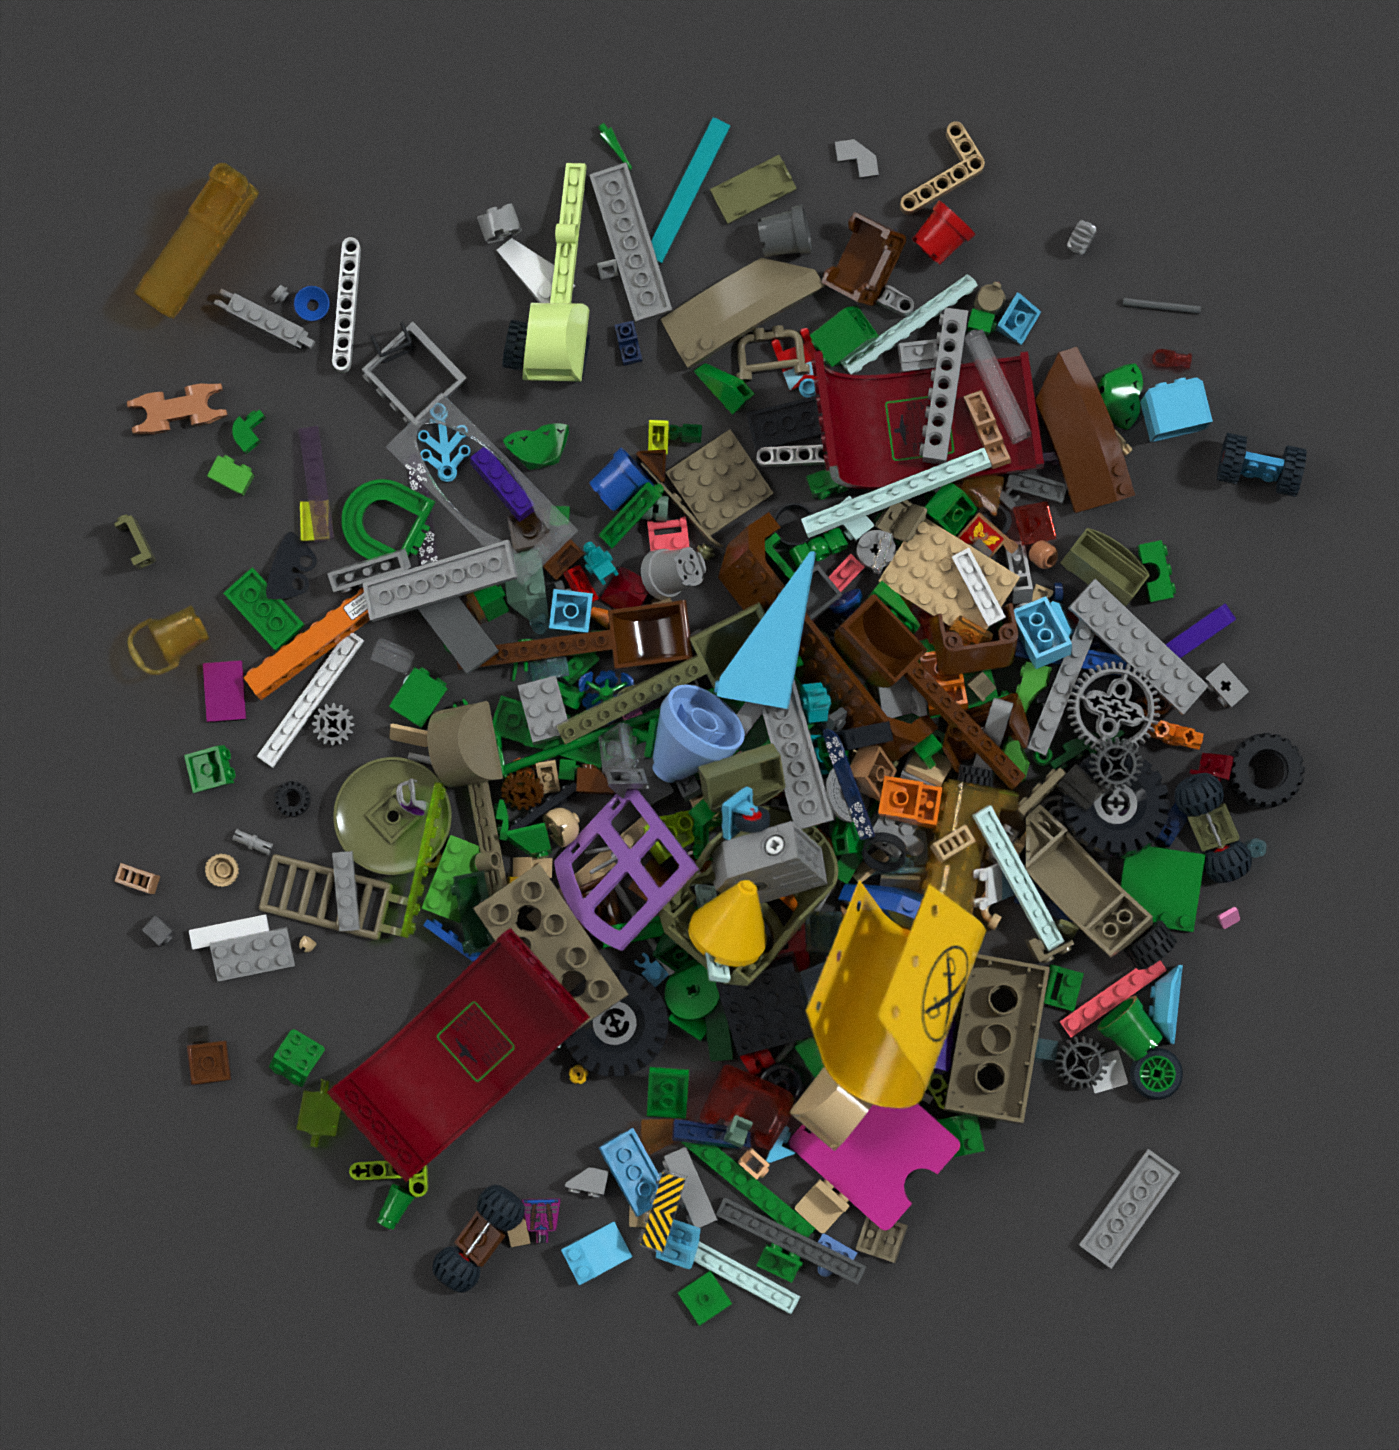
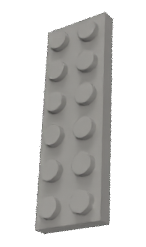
[1079,1149,1180,1269]

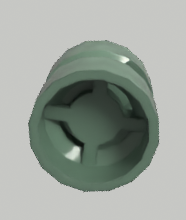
[641,496,669,522]

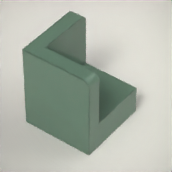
[723,1115,753,1148]

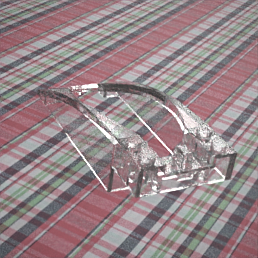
[386,392,578,586]

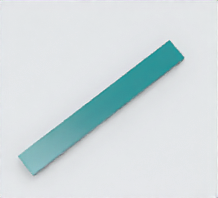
[651,117,731,264]

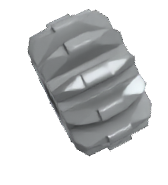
[1067,220,1096,255]

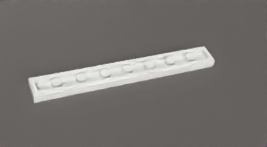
[257,633,364,768]

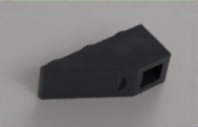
[835,721,893,751]

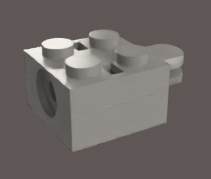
[864,803,924,859]

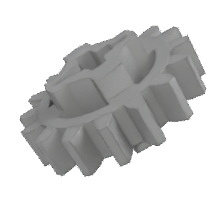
[312,703,355,746]

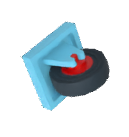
[721,786,770,840]

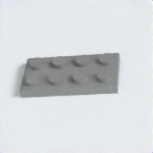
[209,927,295,982]

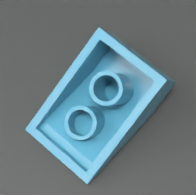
[561,1222,632,1285]

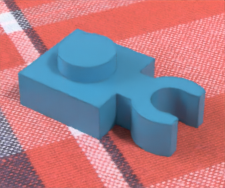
[634,953,669,988]

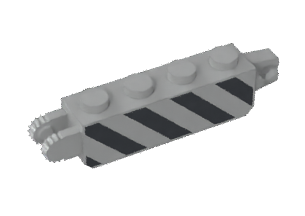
[214,289,315,349]

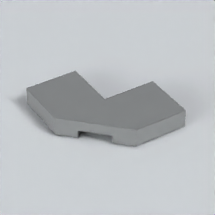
[835,139,879,179]

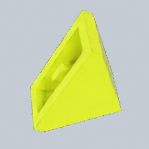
[648,420,669,454]

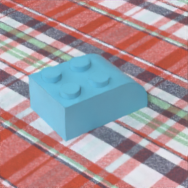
[1014,596,1072,669]

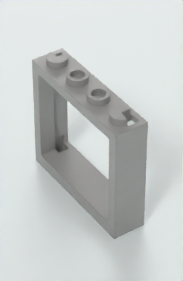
[362,322,467,428]

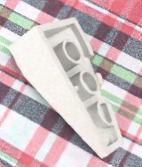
[497,238,575,303]

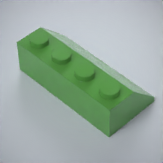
[422,835,481,923]

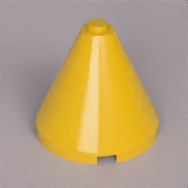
[688,880,767,967]

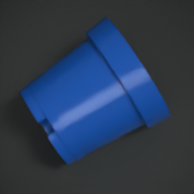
[589,447,654,511]

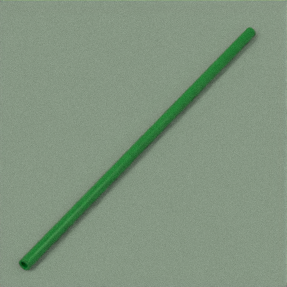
[503,656,803,775]

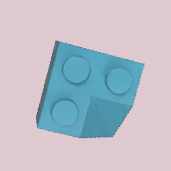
[549,589,593,633]

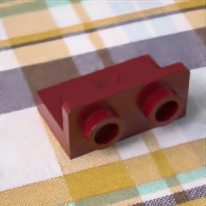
[1190,753,1234,781]

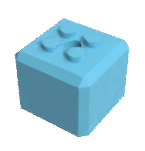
[1140,377,1213,442]

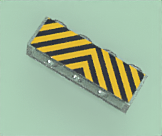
[638,1169,688,1254]

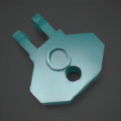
[583,542,619,585]
[800,683,831,725]

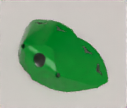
[1097,363,1143,430]
[503,423,569,470]

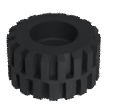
[1123,921,1177,970]

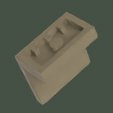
[1024,937,1074,963]

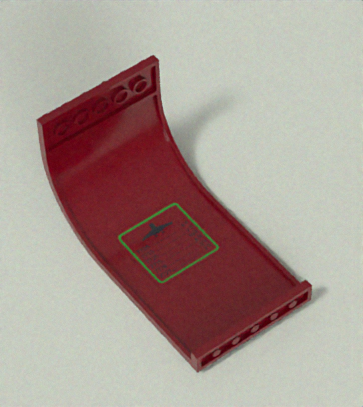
[811,351,1044,489]
[327,927,590,1182]

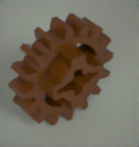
[501,771,544,810]

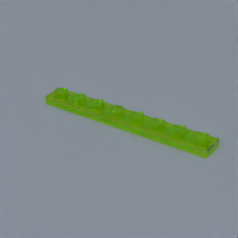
[400,782,446,938]

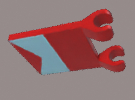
[771,328,817,390]

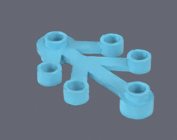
[418,406,471,482]

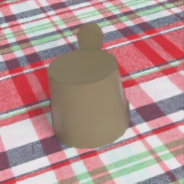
[974,282,1005,316]

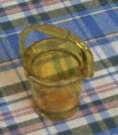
[128,605,210,675]

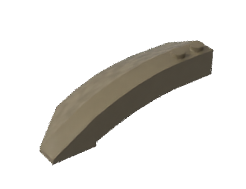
[1026,805,1153,957]

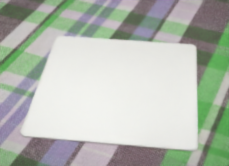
[1085,1050,1128,1093]

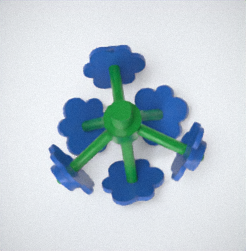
[578,670,635,725]

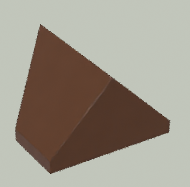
[636,449,666,484]

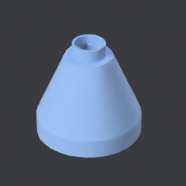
[652,685,744,783]

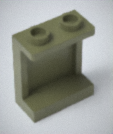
[114,514,156,570]

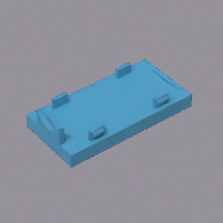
[598,1128,661,1217]

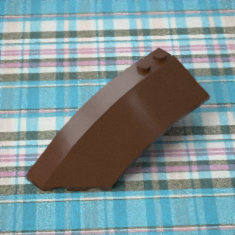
[1035,347,1135,513]

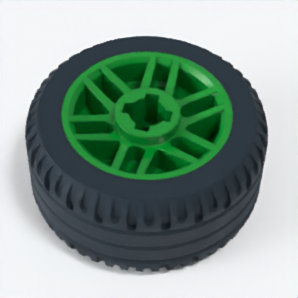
[1130,1048,1183,1100]

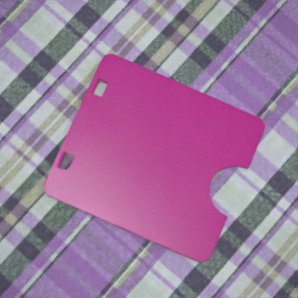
[789,1103,961,1230]

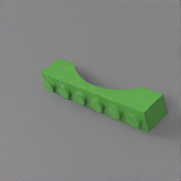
[1002,662,1052,782]

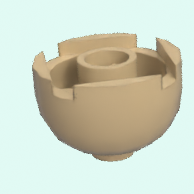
[543,808,580,847]

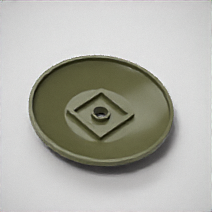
[334,757,452,875]

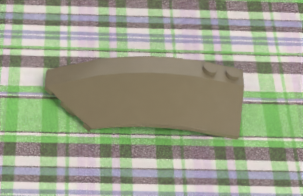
[661,258,825,369]

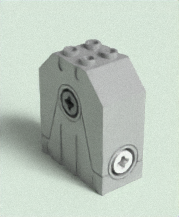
[711,821,827,904]

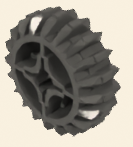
[1089,737,1143,791]
[1055,1036,1109,1090]

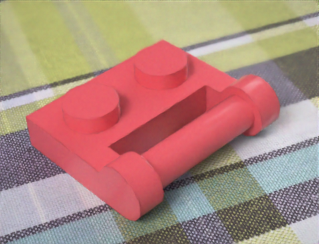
[647,516,689,551]

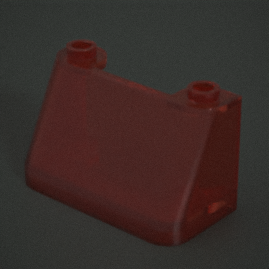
[699,1065,794,1151]

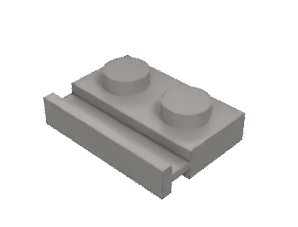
[897,339,938,372]

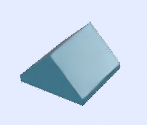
[996,292,1041,345]

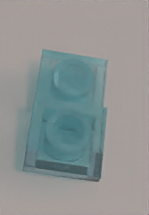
[529,656,569,682]

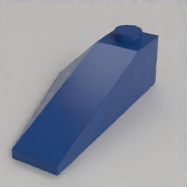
[838,883,925,929]

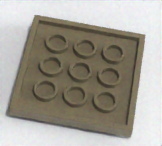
[665,429,774,536]

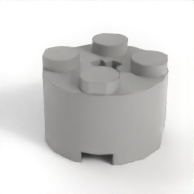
[477,203,522,244]
[856,530,896,571]

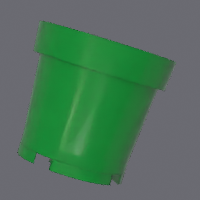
[1097,996,1163,1061]

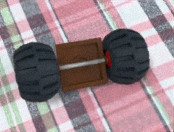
[432,1185,525,1293]

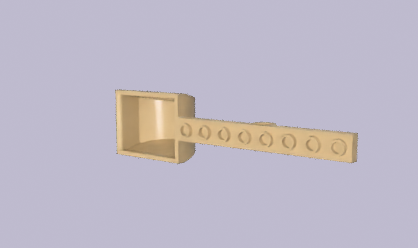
[790,1067,873,1151]

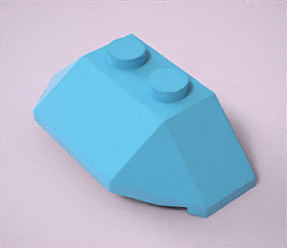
[1148,965,1183,1044]

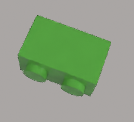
[207,455,255,496]

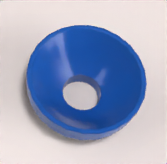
[294,286,330,321]
[829,589,863,617]

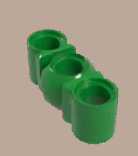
[789,528,849,569]

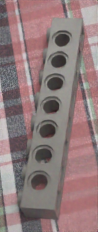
[919,308,968,465]

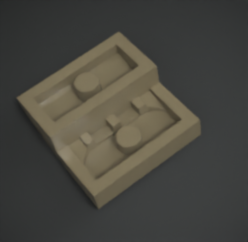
[855,1216,908,1263]

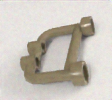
[736,325,810,383]

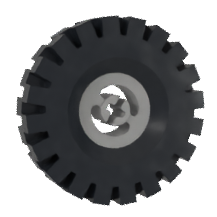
[1060,750,1170,859]
[564,969,669,1077]

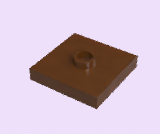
[187,1040,231,1085]

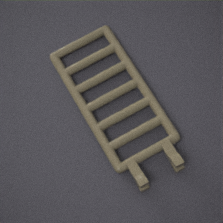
[259,854,411,940]

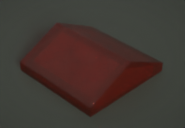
[1013,501,1057,546]

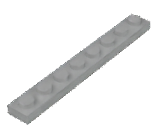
[1027,619,1095,756]

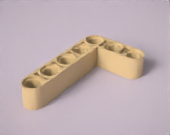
[900,122,985,215]

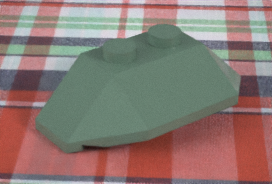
[505,549,549,621]

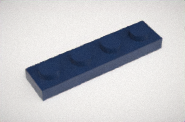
[672,1119,751,1150]

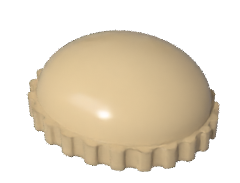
[205,853,239,887]

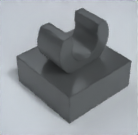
[995,488,1020,512]

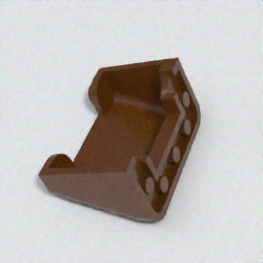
[821,212,906,306]

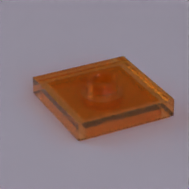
[465,592,487,624]
[945,615,993,646]

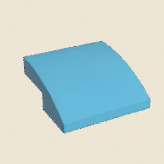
[656,1219,701,1269]

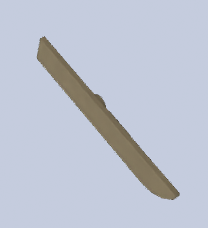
[640,462,723,548]

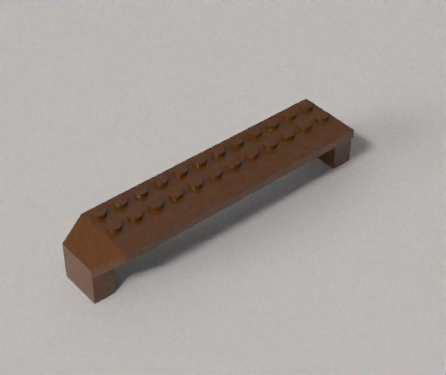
[718,512,938,761]

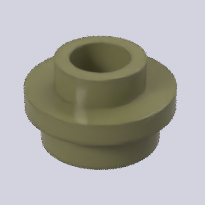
[697,543,715,560]

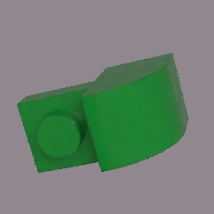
[232,409,266,455]

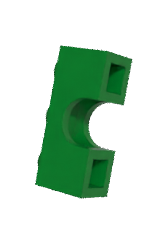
[1137,540,1176,604]

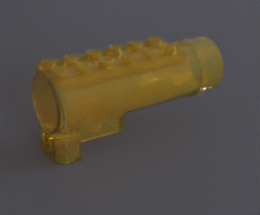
[134,163,259,319]
[921,779,1019,917]

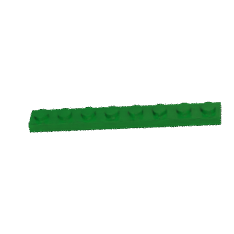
[681,1142,816,1238]

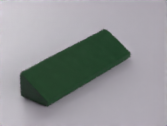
[705,998,734,1062]

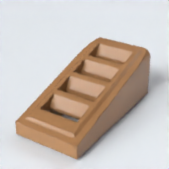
[114,863,160,894]

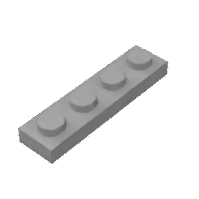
[332,851,360,931]

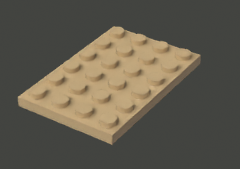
[879,518,1020,644]

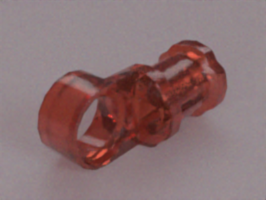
[1151,349,1192,371]

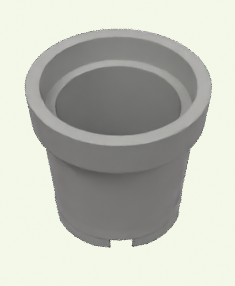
[641,547,706,600]

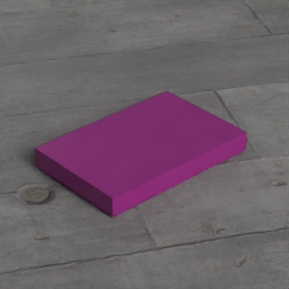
[203,660,246,722]

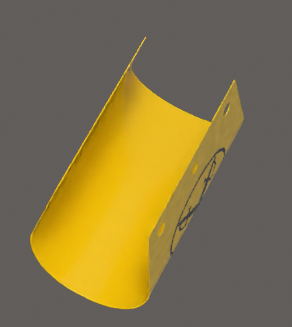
[806,880,986,1108]

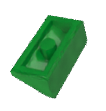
[668,1012,707,1041]

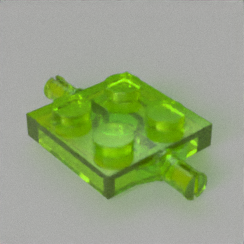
[297,1080,341,1147]

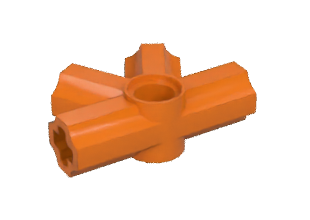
[1147,720,1204,750]

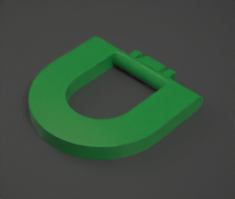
[341,479,436,559]

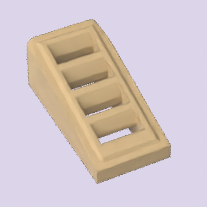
[930,824,976,863]

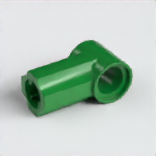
[557,681,585,710]

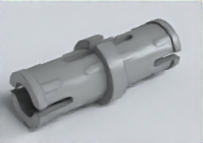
[232,829,273,855]

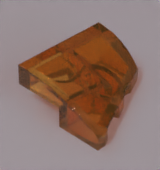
[641,1118,681,1156]

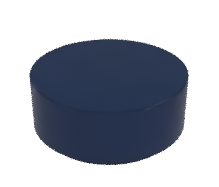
[1054,582,1063,602]

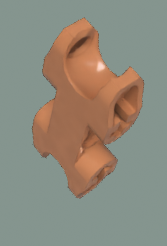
[127,383,228,435]

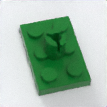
[647,1067,689,1119]

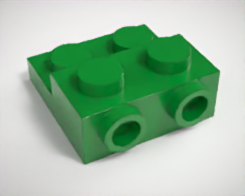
[184,745,236,793]

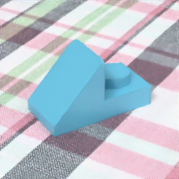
[765,1124,795,1163]

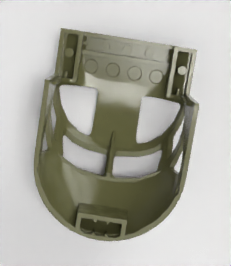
[658,806,838,986]

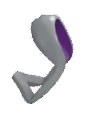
[396,778,430,816]

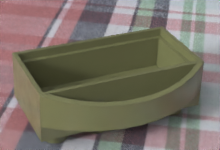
[1061,528,1149,607]
[698,743,786,813]

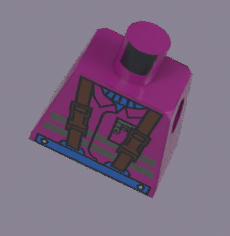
[522,1198,561,1243]

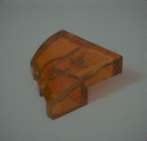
[962,476,1004,516]

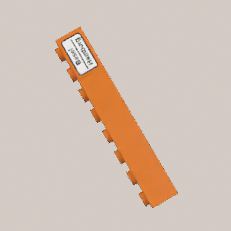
[243,587,370,700]

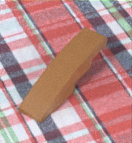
[963,390,1011,469]

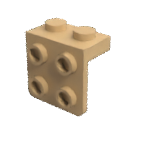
[795,1179,850,1233]

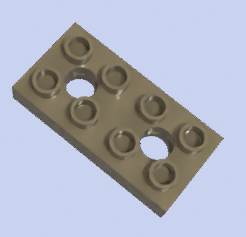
[474,864,629,1034]
[943,954,1050,1125]

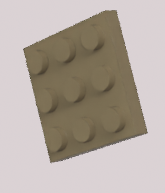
[1017,768,1066,821]

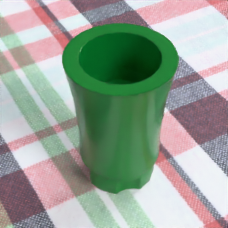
[377,1184,415,1230]

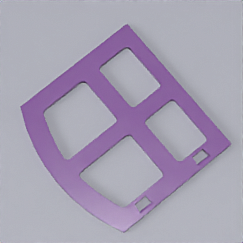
[554,789,699,951]

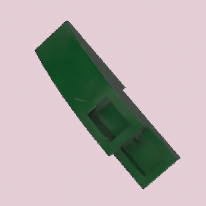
[1049,730,1124,770]

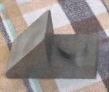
[605,769,648,799]

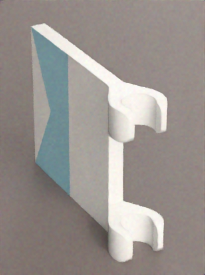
[974,863,1015,910]

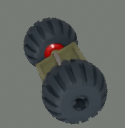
[1174,773,1252,883]

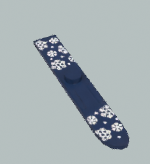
[823,729,875,840]

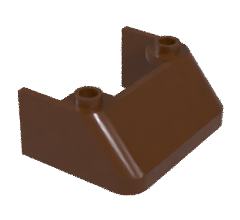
[929,603,1018,676]
[942,693,1030,773]

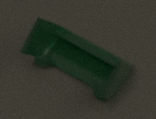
[450,871,495,957]

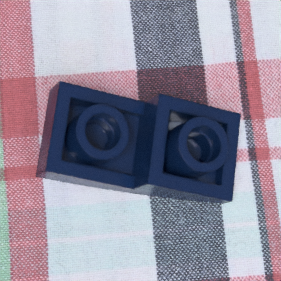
[614,321,642,366]

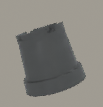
[758,204,813,257]

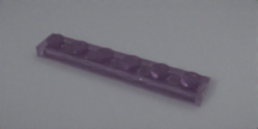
[299,426,335,542]

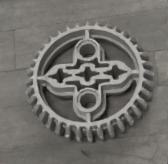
[1067,662,1160,755]

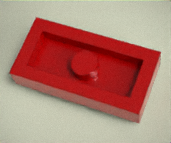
[563,565,599,603]

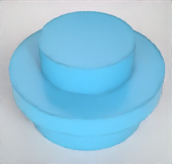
[799,379,816,398]

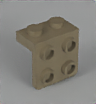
[875,500,927,542]

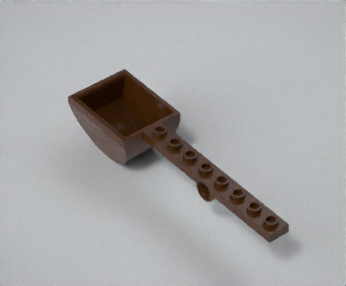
[834,594,1026,790]
[457,600,693,670]

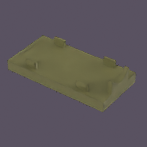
[710,155,797,225]

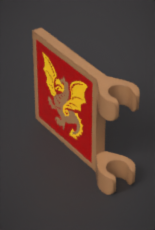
[957,512,1019,558]

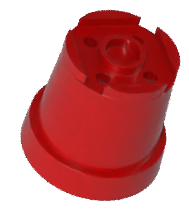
[912,200,976,265]

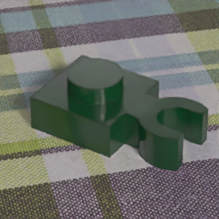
[668,424,702,443]

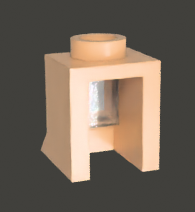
[737,1148,770,1179]

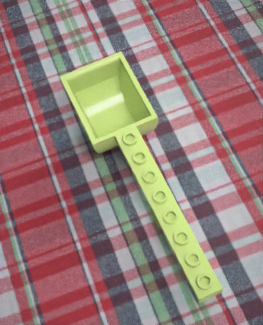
[522,163,590,382]

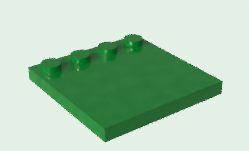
[1120,846,1205,932]

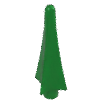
[598,123,632,170]

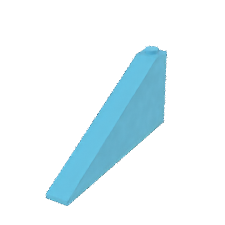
[714,551,816,709]

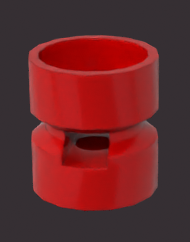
[740,1049,775,1077]

